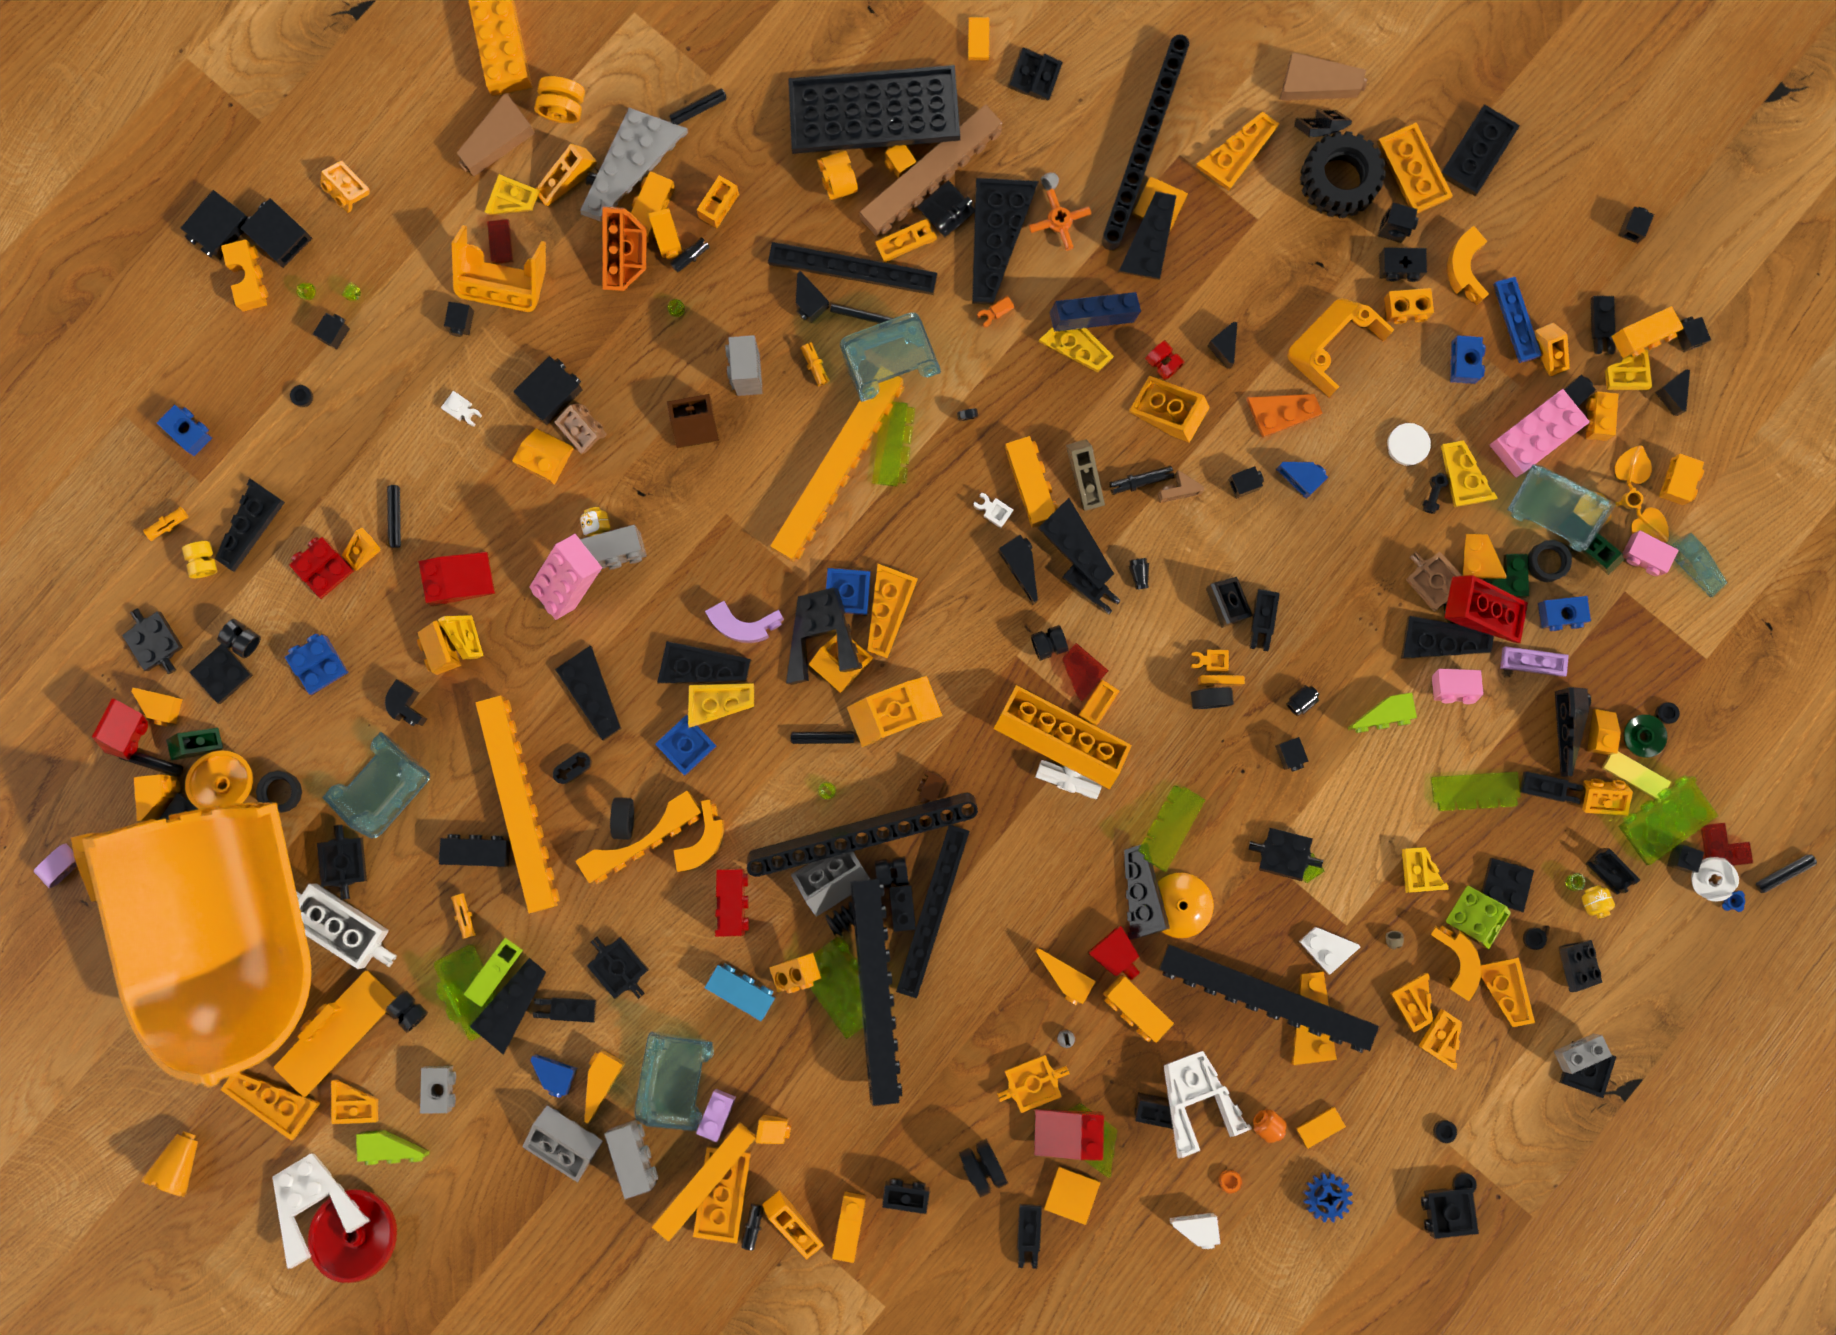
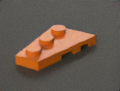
[1246,394,1323,438]

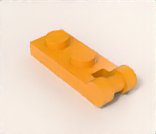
[875,219,937,263]

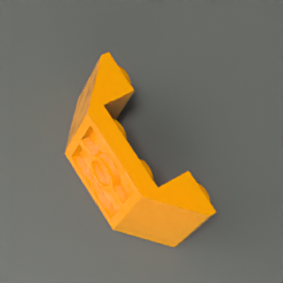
[847,676,942,747]

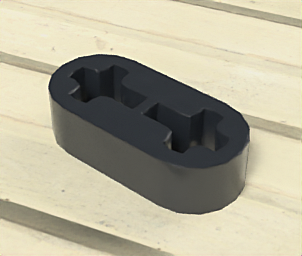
[553,752,592,784]

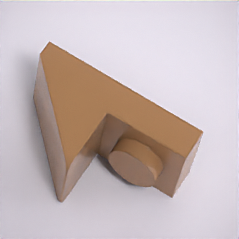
[1158,470,1204,503]

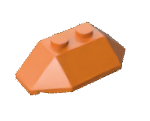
[602,207,647,291]

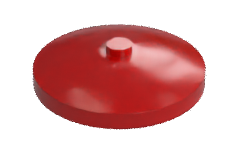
[308,1190,397,1283]

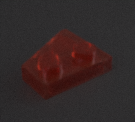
[1061,643,1109,702]

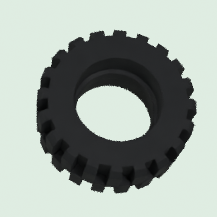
[1300,131,1386,218]

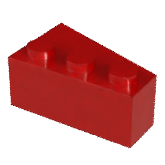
[715,869,749,937]

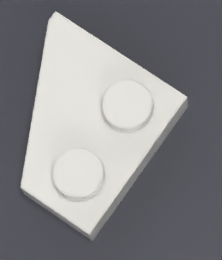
[1299,927,1360,975]

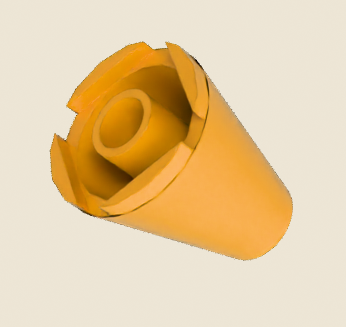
[141,1131,198,1197]

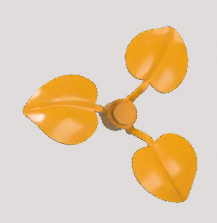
[1572,445,1669,543]

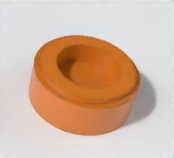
[1219,1170,1242,1193]

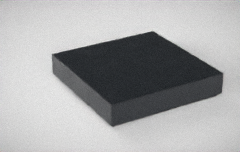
[1559,1041,1617,1098]

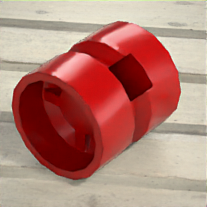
[1145,340,1185,381]

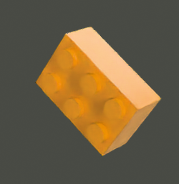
[1103,975,1174,1043]

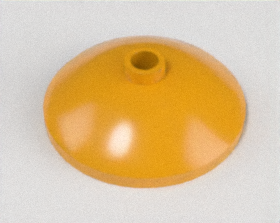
[185,751,253,809]
[1157,873,1214,938]

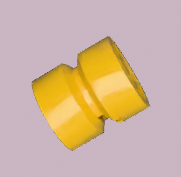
[182,541,218,579]

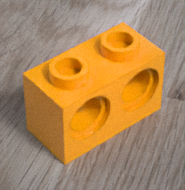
[697,175,739,229]
[1384,288,1434,324]
[769,953,821,994]

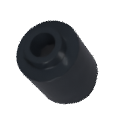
[1286,685,1319,716]

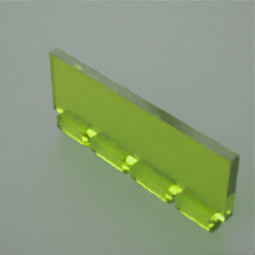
[872,402,915,487]
[1431,772,1521,811]
[1138,785,1205,872]

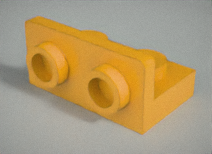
[320,161,370,213]
[1582,779,1633,815]

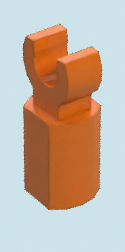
[977,296,1014,328]

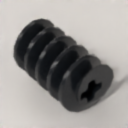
[825,901,854,938]

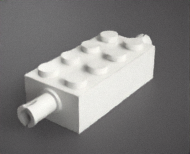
[296,884,397,969]

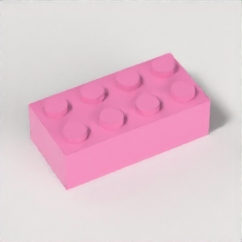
[1490,389,1590,478]
[530,534,602,620]

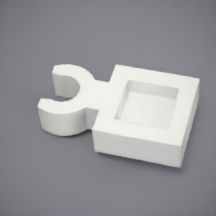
[441,391,482,427]
[973,493,1013,528]

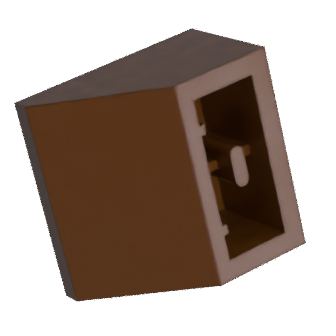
[667,394,719,448]

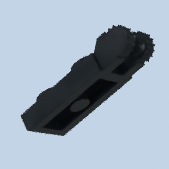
[1590,296,1616,354]
[1062,565,1120,615]
[1250,589,1280,652]
[1519,771,1583,804]
[533,997,597,1022]
[1017,1204,1042,1269]

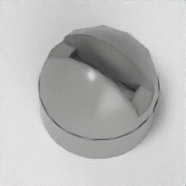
[1041,172,1059,191]
[1057,1030,1075,1048]

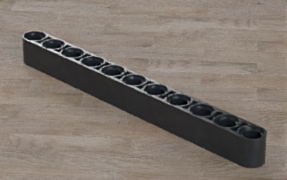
[1102,34,1189,250]
[747,792,978,877]

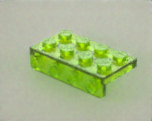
[1619,775,1719,865]
[810,937,863,1039]

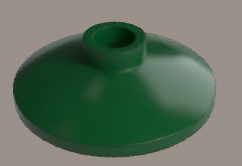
[1624,714,1668,758]

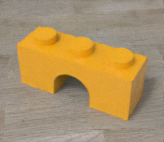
[221,239,268,312]

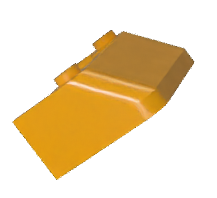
[451,225,546,312]
[1287,298,1394,398]

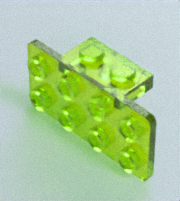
[434,944,497,1041]

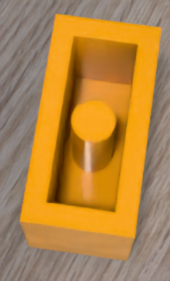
[1659,454,1704,505]

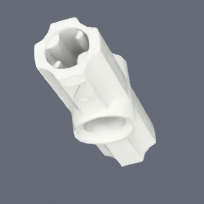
[1035,760,1102,799]

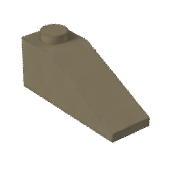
[1066,439,1105,511]

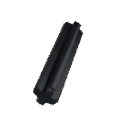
[669,88,727,125]
[387,485,401,548]
[791,732,855,744]
[119,752,183,777]
[1756,855,1817,893]

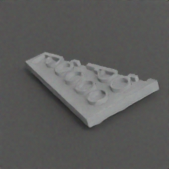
[580,108,688,221]

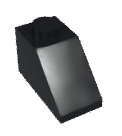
[796,271,829,323]

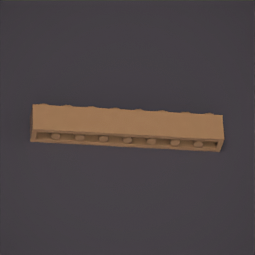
[860,104,1002,237]

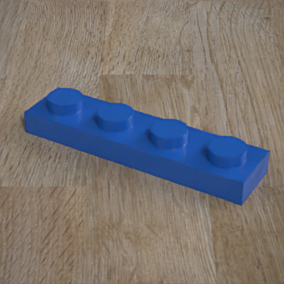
[1493,277,1542,363]

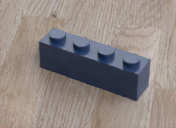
[1050,292,1141,332]

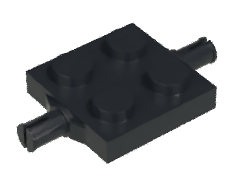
[122,609,183,674]
[317,825,367,900]
[1248,828,1324,881]
[587,936,649,999]

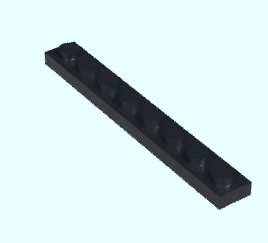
[768,242,937,295]
[896,825,970,999]

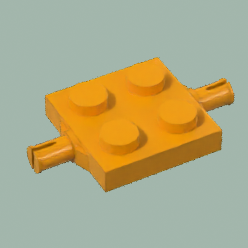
[997,1055,1070,1113]

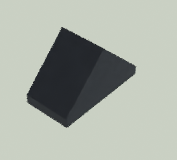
[1208,322,1238,369]
[1655,369,1690,416]

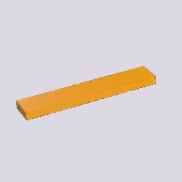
[652,1122,756,1242]

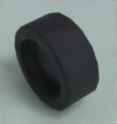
[1528,540,1572,582]
[1191,687,1234,709]
[256,771,302,813]
[610,797,634,840]

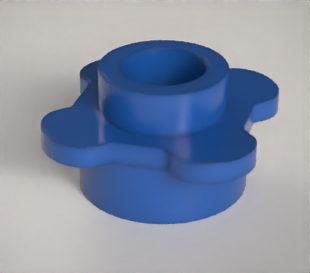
[1722,891,1745,912]

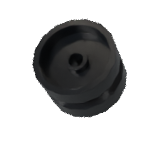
[959,1138,1008,1198]

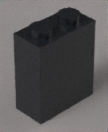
[181,190,248,260]
[241,198,313,268]
[513,356,583,425]

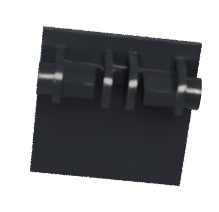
[917,180,975,237]

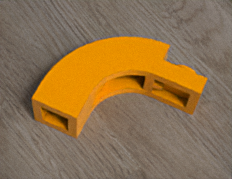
[1447,226,1489,305]
[674,799,724,872]
[1431,925,1481,1001]

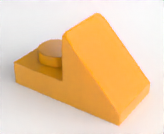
[342,527,381,571]

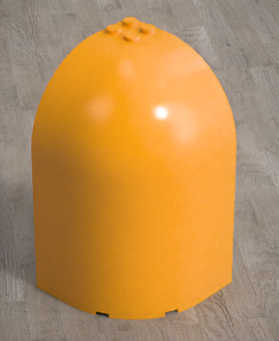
[82,803,311,1087]

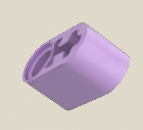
[34,843,77,888]

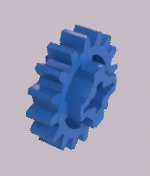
[1303,1172,1353,1223]

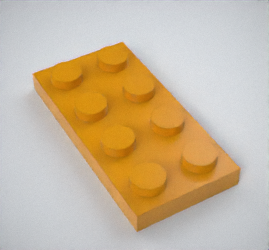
[1377,123,1453,214]
[693,1146,751,1243]

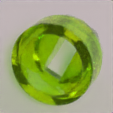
[342,282,361,301]
[296,283,316,300]
[667,299,685,317]
[818,782,836,799]
[1565,873,1585,891]

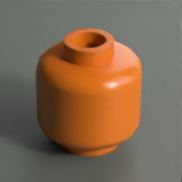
[1253,1109,1286,1143]

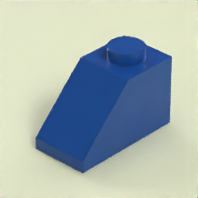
[1276,462,1328,499]
[530,1054,577,1098]

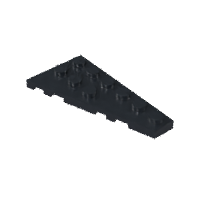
[972,178,1039,305]

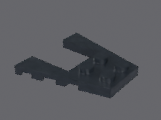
[786,587,862,685]

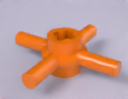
[1029,189,1091,251]

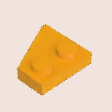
[1463,534,1507,579]
[1390,973,1433,1032]
[331,1080,378,1124]

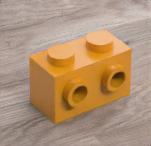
[1585,391,1619,441]

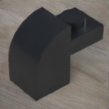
[385,679,427,726]

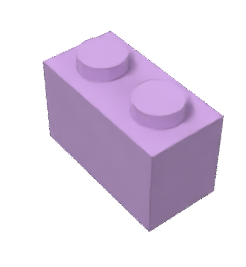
[696,1089,736,1142]

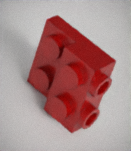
[289,537,354,599]

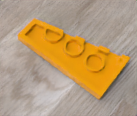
[867,564,918,659]
[1292,971,1337,1065]
[220,1072,321,1141]

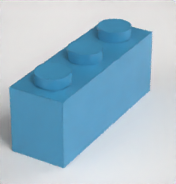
[705,963,776,1021]

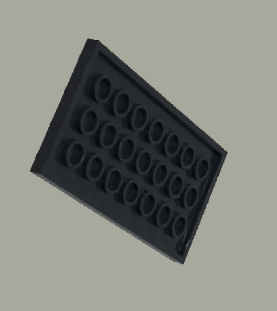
[788,65,961,154]

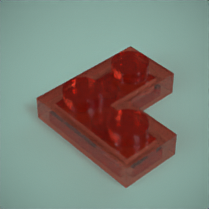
[1700,823,1753,866]

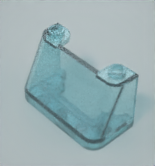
[840,312,941,402]
[1507,464,1616,552]
[322,732,430,838]
[634,1031,714,1131]

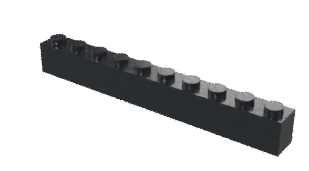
[850,878,902,1106]
[1159,944,1379,1053]

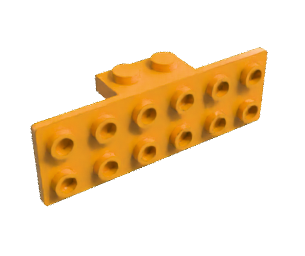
[274,970,396,1097]

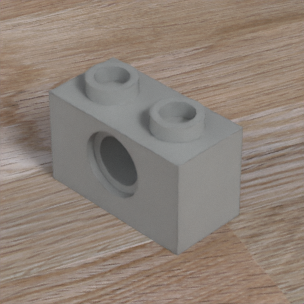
[1554,1034,1612,1074]
[420,1066,456,1113]

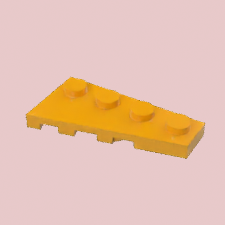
[1195,112,1279,191]

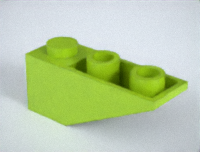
[1348,693,1417,733]
[463,938,523,1007]
[356,1130,430,1165]

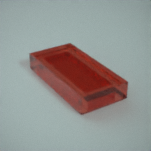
[487,219,513,264]

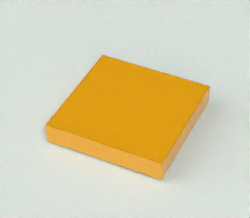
[1132,176,1188,232]
[1044,1166,1101,1225]

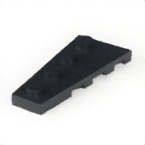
[1119,192,1177,280]
[215,478,285,572]
[1038,498,1114,589]
[1401,616,1494,659]
[657,641,751,684]
[555,645,622,741]

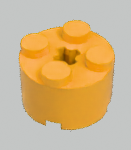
[817,151,858,200]

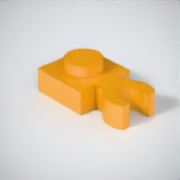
[1191,649,1229,672]

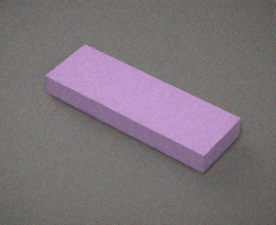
[1500,647,1569,677]

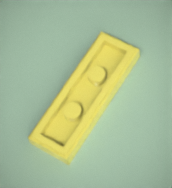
[1602,752,1671,801]

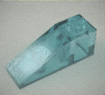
[1671,533,1727,597]

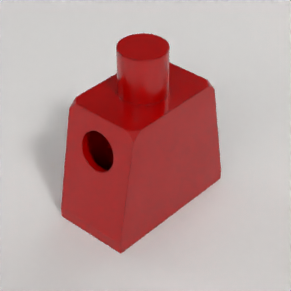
[1087,925,1140,981]

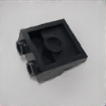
[1421,1187,1479,1239]

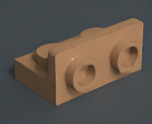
[555,404,607,454]

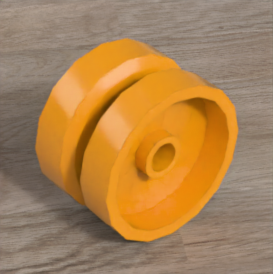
[534,76,585,124]

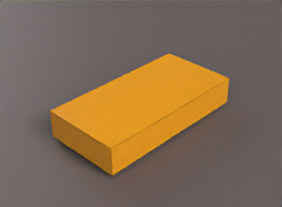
[968,17,989,60]
[1198,675,1245,686]
[1078,679,1120,727]
[1296,1107,1346,1148]

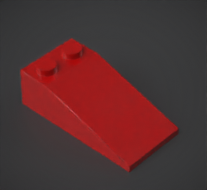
[1444,575,1528,643]

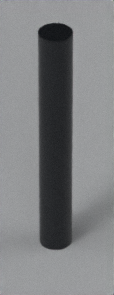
[830,304,894,326]

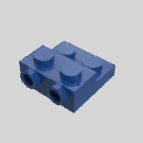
[285,634,349,695]

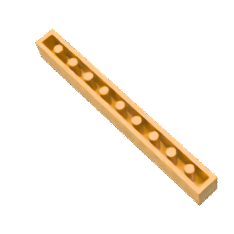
[770,366,905,563]
[475,696,560,913]

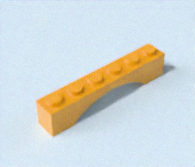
[575,791,703,884]

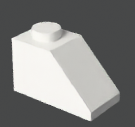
[1170,1213,1220,1249]

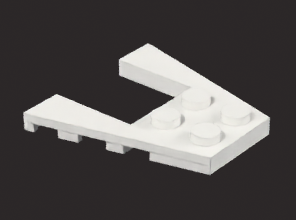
[1164,1051,1252,1159]
[273,1153,370,1269]

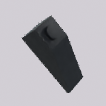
[998,534,1038,605]

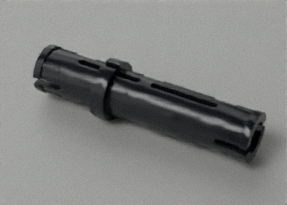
[1109,465,1174,495]

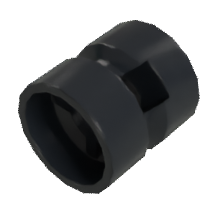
[217,619,261,659]
[1030,625,1069,661]
[875,856,909,888]
[385,991,428,1033]

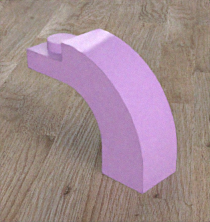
[705,601,784,643]

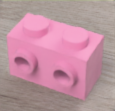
[1623,531,1678,576]
[1432,669,1483,704]

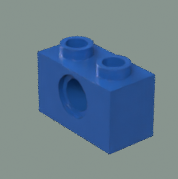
[1450,335,1485,384]
[157,405,212,456]
[1538,596,1591,631]

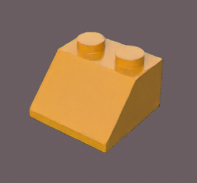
[512,429,574,485]
[417,621,461,675]
[809,634,873,693]
[134,774,181,822]

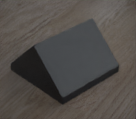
[1206,577,1253,628]

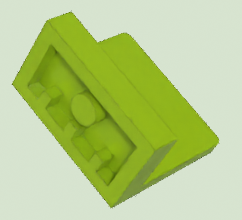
[1446,886,1511,950]

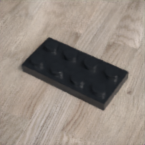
[1441,104,1520,196]

